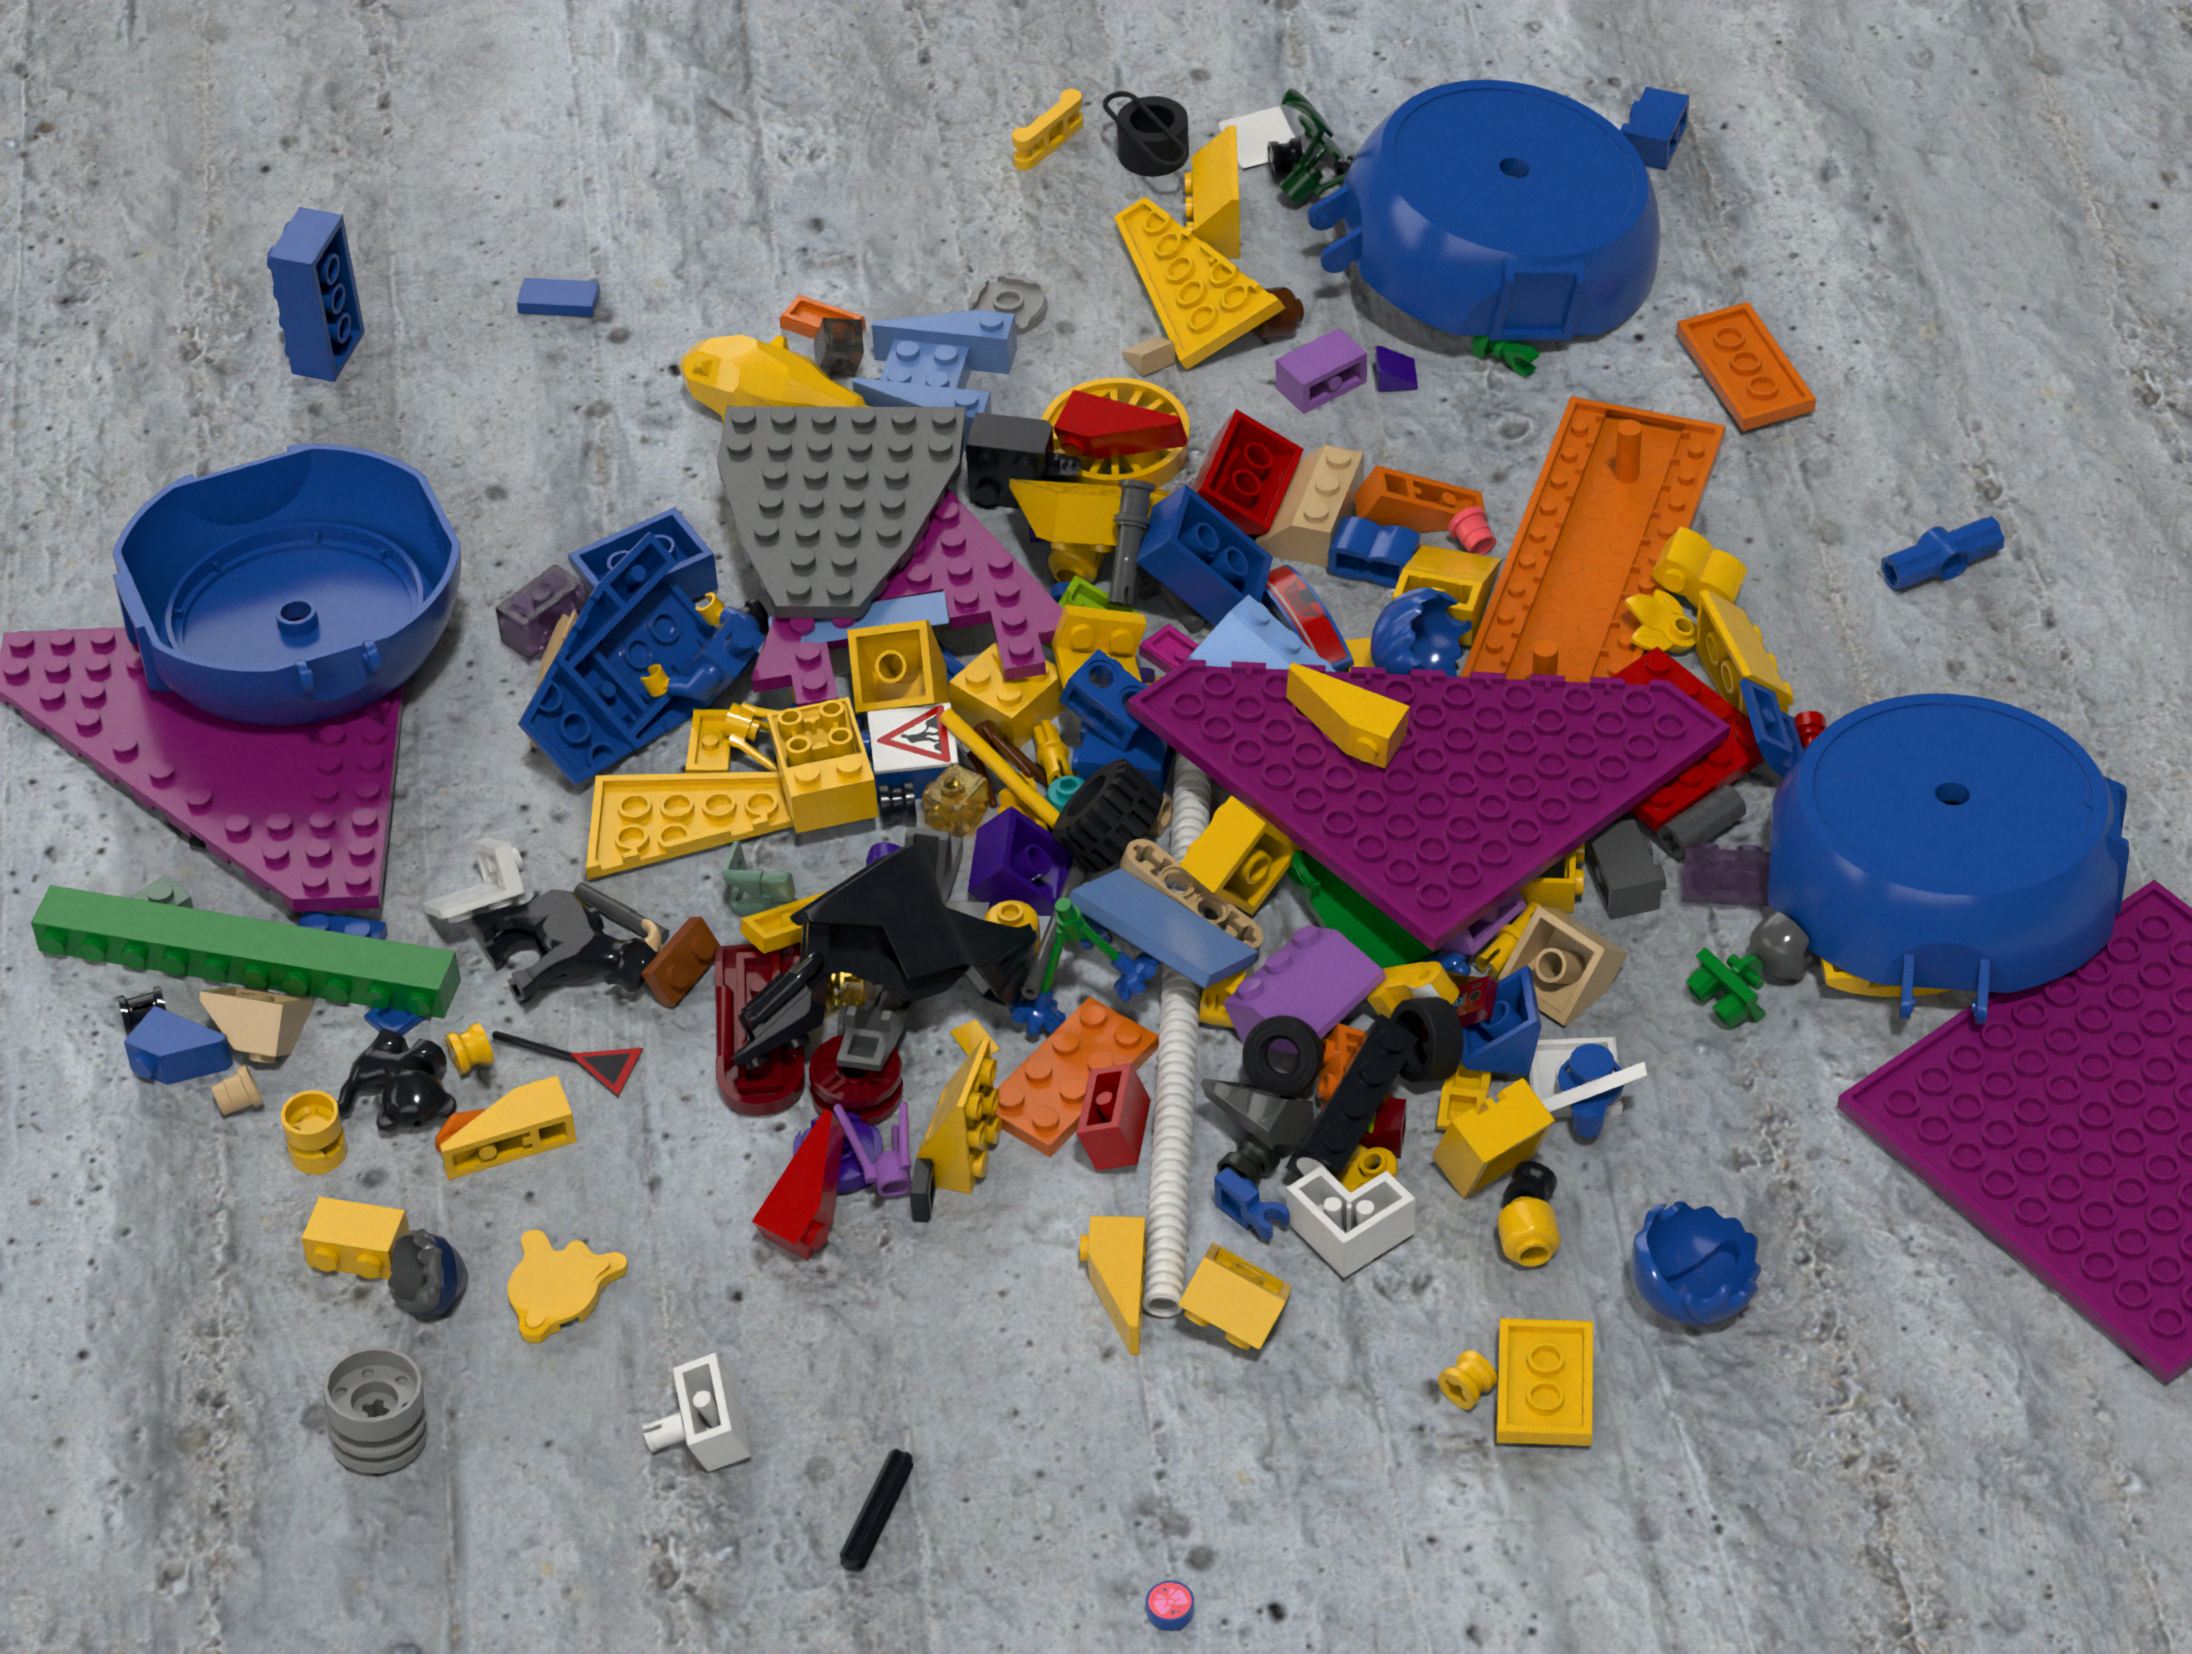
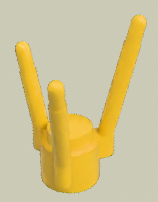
[721,702,779,772]

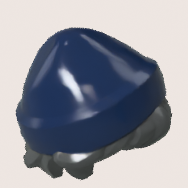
[387,1229,468,1316]

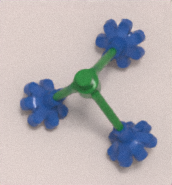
[1009,897,1161,1035]

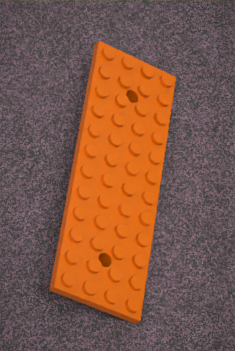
[1460,396,1726,683]

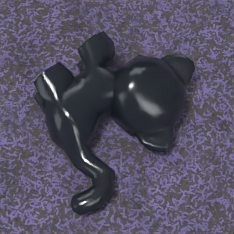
[336,1029,457,1132]

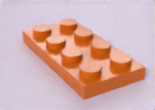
[1676,302,1816,431]
[996,997,1159,1157]

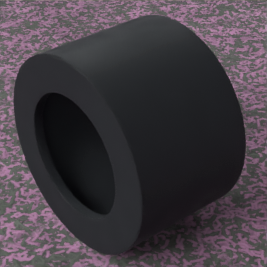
[1117,96,1189,177]

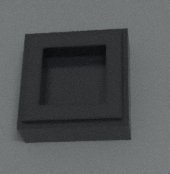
[910,1158,936,1223]

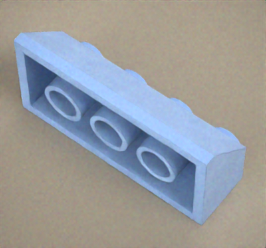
[1186,594,1336,672]

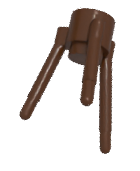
[967,720,1049,808]

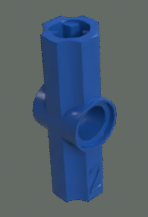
[1881,516,2005,591]

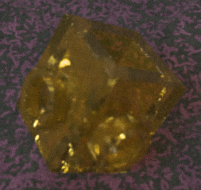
[922,762,989,838]

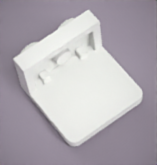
[422,837,525,923]

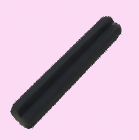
[840,1449,913,1571]

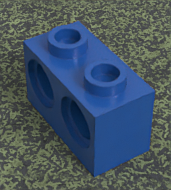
[1058,649,1149,752]

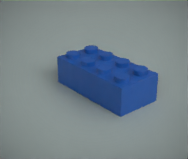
[267,207,365,382]

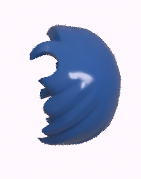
[1370,588,1472,677]
[1632,1201,1762,1326]

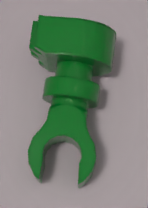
[1471,335,1539,376]

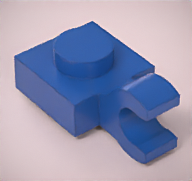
[1214,1168,1290,1240]

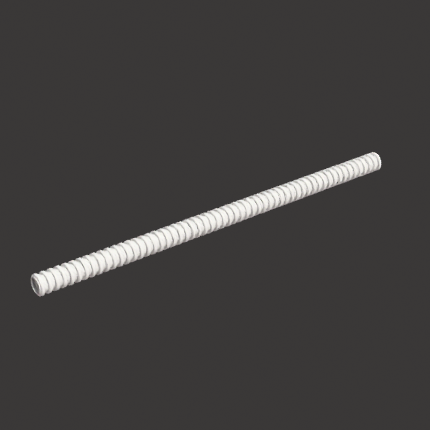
[1143,751,1212,1317]

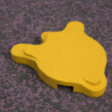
[507,1230,628,1343]

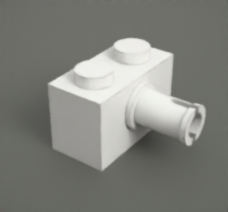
[643,1352,751,1472]

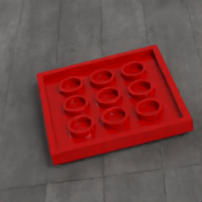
[1610,646,1765,834]

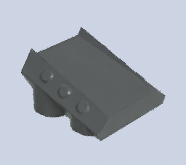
[1201,1078,1314,1150]

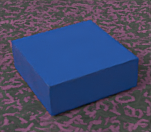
[364,1004,426,1036]

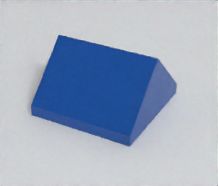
[1462,965,1542,1075]

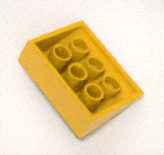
[1009,479,1173,553]

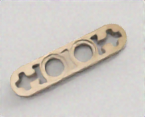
[1120,839,1264,951]

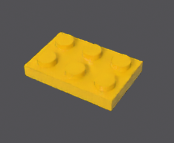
[1497,1318,1593,1446]

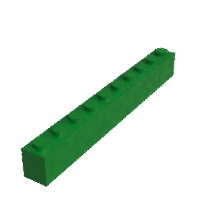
[31,885,461,1019]

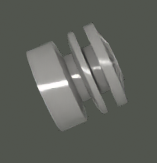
[323,1346,428,1474]

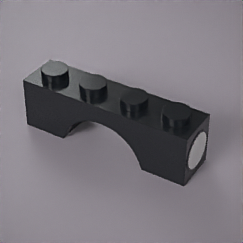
[1285,1014,1419,1178]

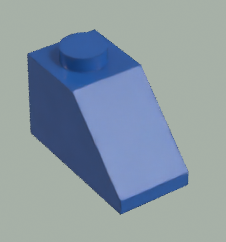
[124,1006,233,1085]

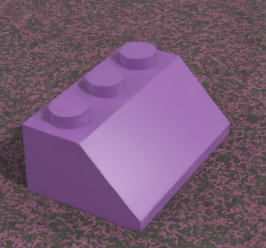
[1223,925,1387,1055]

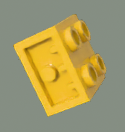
[1051,605,1147,689]

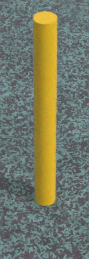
[939,708,1060,829]

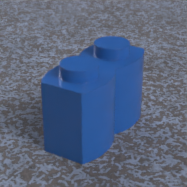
[1328,517,1420,589]

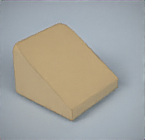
[1122,337,1175,377]

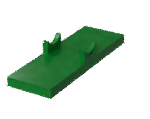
[1286,849,1439,969]

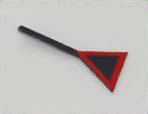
[492,1031,643,1098]

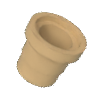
[211,1064,264,1116]

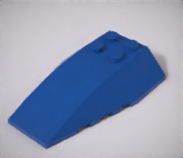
[518,531,759,786]

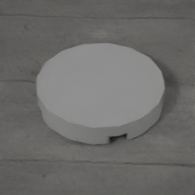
[970,275,1047,335]

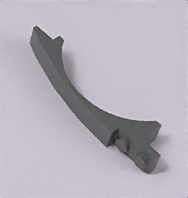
[836,826,964,1071]

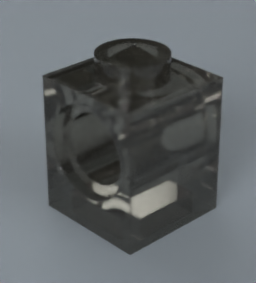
[813,318,864,378]

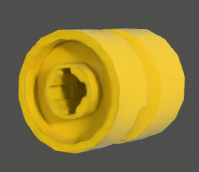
[280,1090,348,1175]

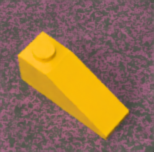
[1286,662,1410,769]
[440,1075,577,1180]
[1080,1216,1146,1355]

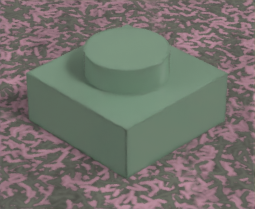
[131,874,194,908]

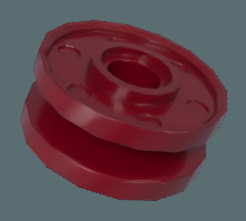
[809,1034,904,1126]

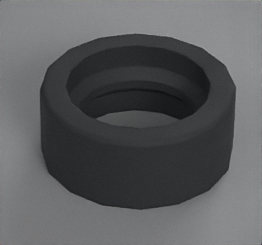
[1390,997,1464,1083]

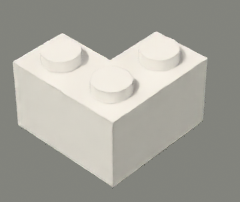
[1286,1165,1416,1278]

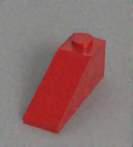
[1053,390,1188,459]
[752,1109,845,1261]

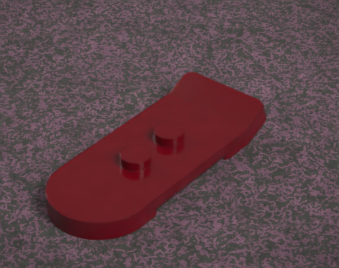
[714,942,806,1116]

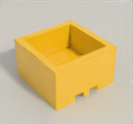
[1432,1078,1555,1200]

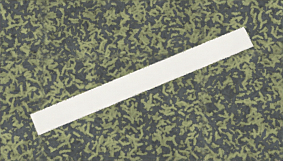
[1540,1061,1648,1112]

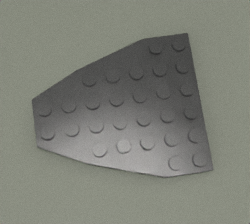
[717,406,967,618]

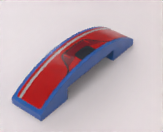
[1262,565,1354,672]

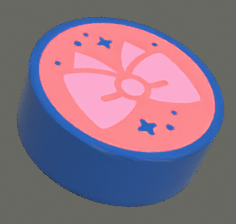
[1146,1580,1195,1631]

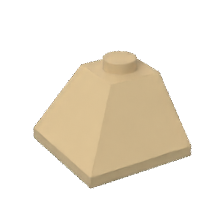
[199,986,313,1063]

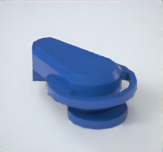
[1557,1043,1625,1138]

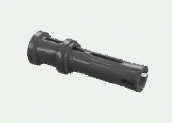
[1107,479,1156,607]

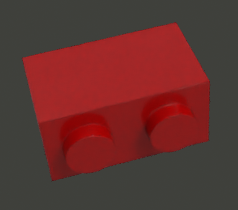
[1076,1063,1151,1171]

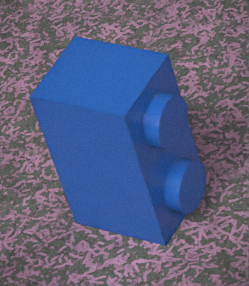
[1620,87,1689,171]

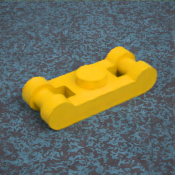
[1012,89,1084,170]

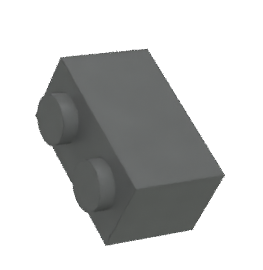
[1584,819,1666,920]

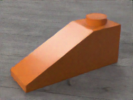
[1354,465,1487,533]

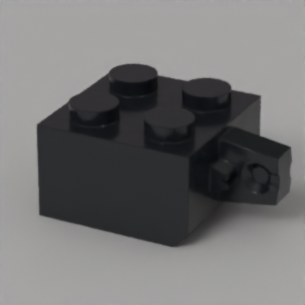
[965,412,1082,509]

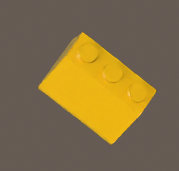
[1185,126,1241,259]
[1695,590,1793,719]

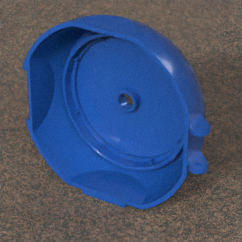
[1307,80,1661,341]
[112,444,461,726]
[1767,693,2129,1025]

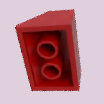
[1192,409,1304,535]

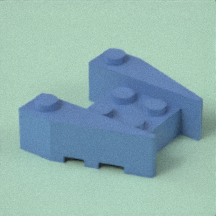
[852,310,1017,451]

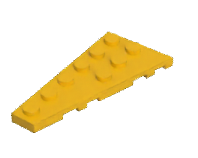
[1113,196,1285,370]
[586,771,793,880]

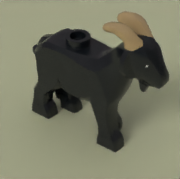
[471,889,663,1005]

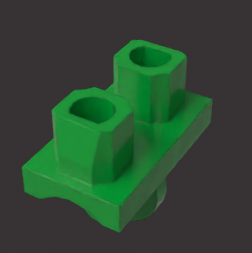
[1685,947,1766,1029]

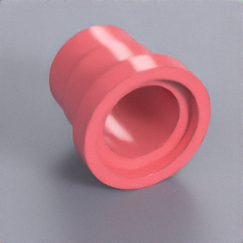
[1448,506,1496,555]

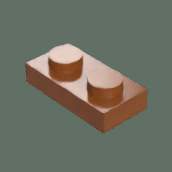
[641,916,721,1007]

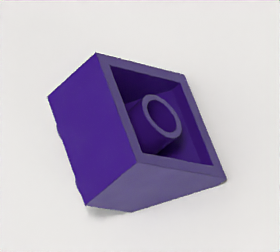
[968,806,1073,916]

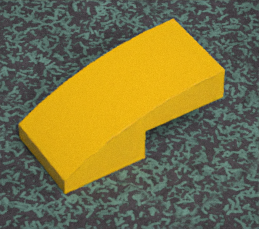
[1437,1059,1492,1130]

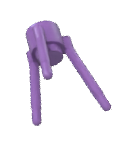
[834,1101,912,1197]

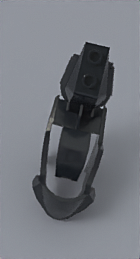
[729,841,1038,1070]

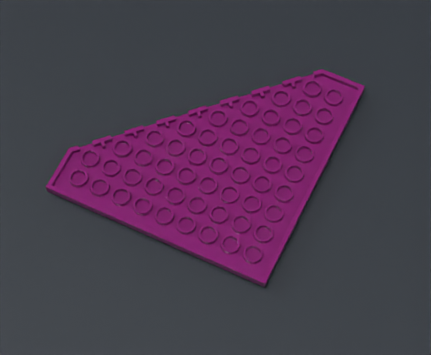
[0,618,405,912]
[1127,659,1731,952]
[1837,880,2192,1384]

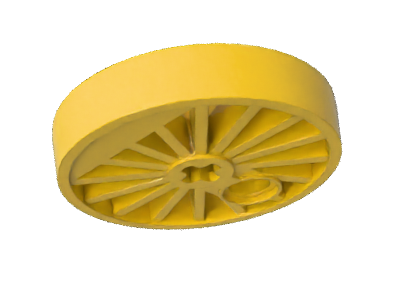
[1041,377,1190,488]

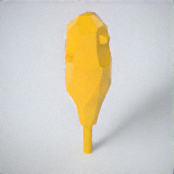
[679,334,871,424]

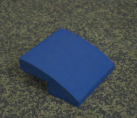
[1739,677,1803,778]

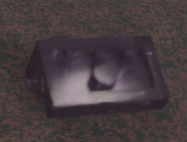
[1682,843,1770,907]

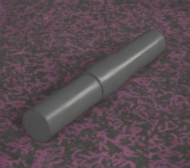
[573,882,669,945]

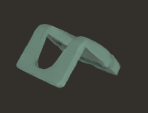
[722,840,798,917]

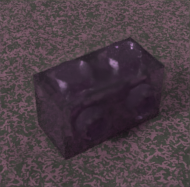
[495,564,586,661]

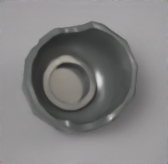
[1749,911,1813,980]

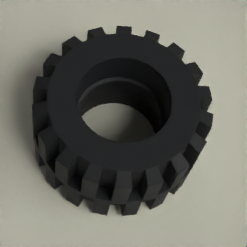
[1052,758,1164,873]

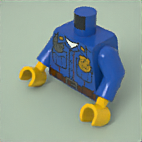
[640,592,765,707]

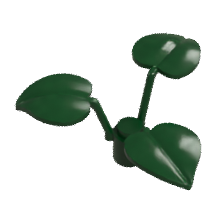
[1279,88,1347,206]

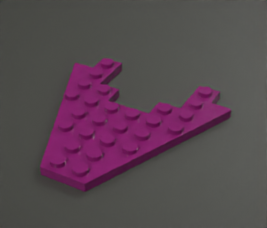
[751,488,1063,707]

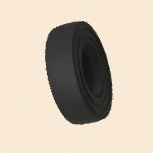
[1242,1015,1324,1097]

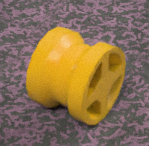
[445,1022,494,1075]
[1438,1349,1498,1410]

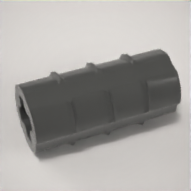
[1657,784,1746,859]

